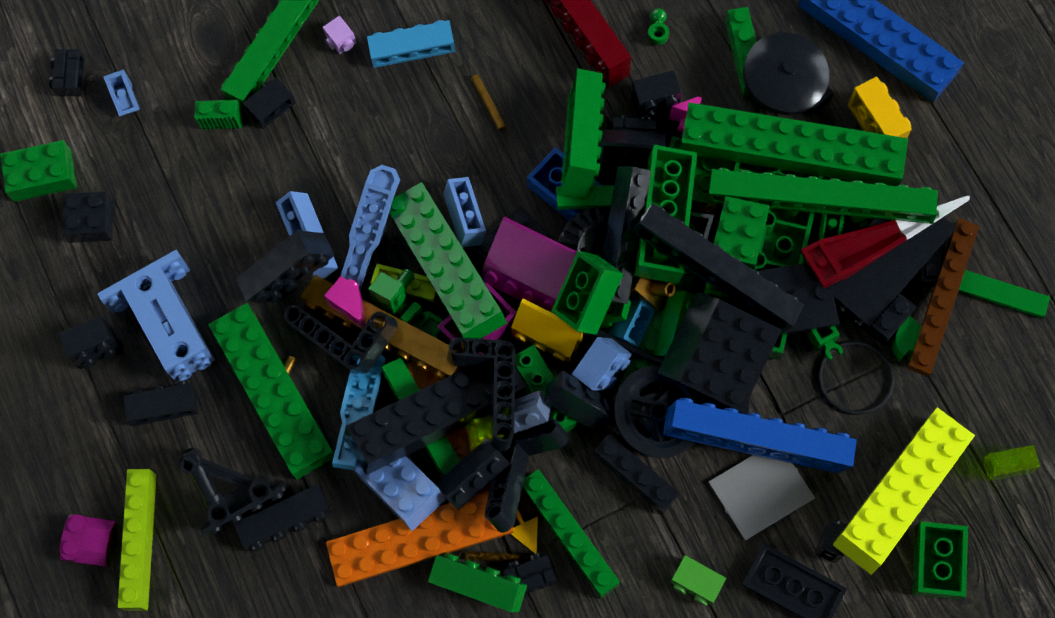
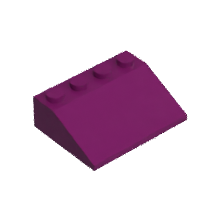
[481,217,577,314]

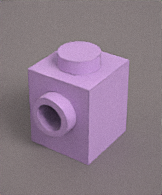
[323,16,357,54]

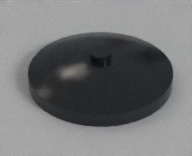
[743,32,829,115]

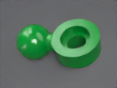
[648,8,669,45]

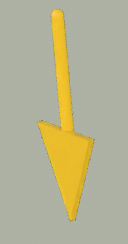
[511,509,538,554]

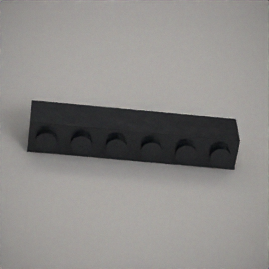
[602,166,651,304]

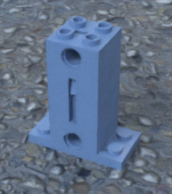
[97,250,215,382]

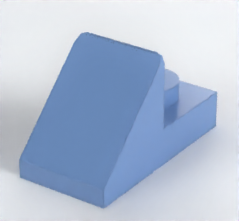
[103,69,140,116]

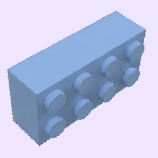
[353,456,446,531]

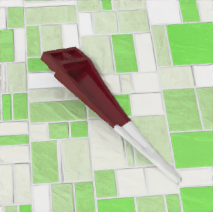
[801,196,970,289]

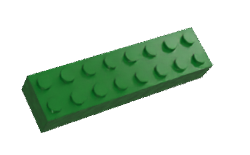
[389,182,507,339]
[208,303,334,480]

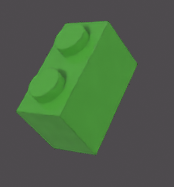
[671,555,727,606]

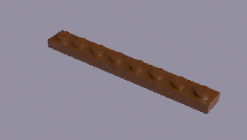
[907,218,979,377]

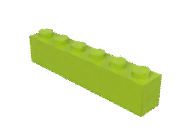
[118,469,157,611]

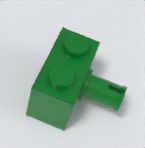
[368,269,415,319]

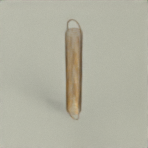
[459,551,527,562]

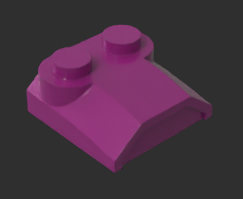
[59,514,116,567]

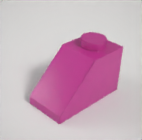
[324,276,365,328]

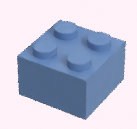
[572,337,632,391]

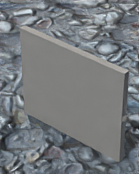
[708,455,815,541]

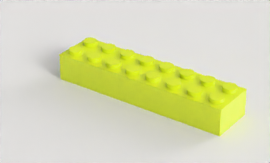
[833,407,975,575]

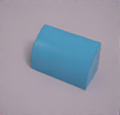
[608,298,655,347]

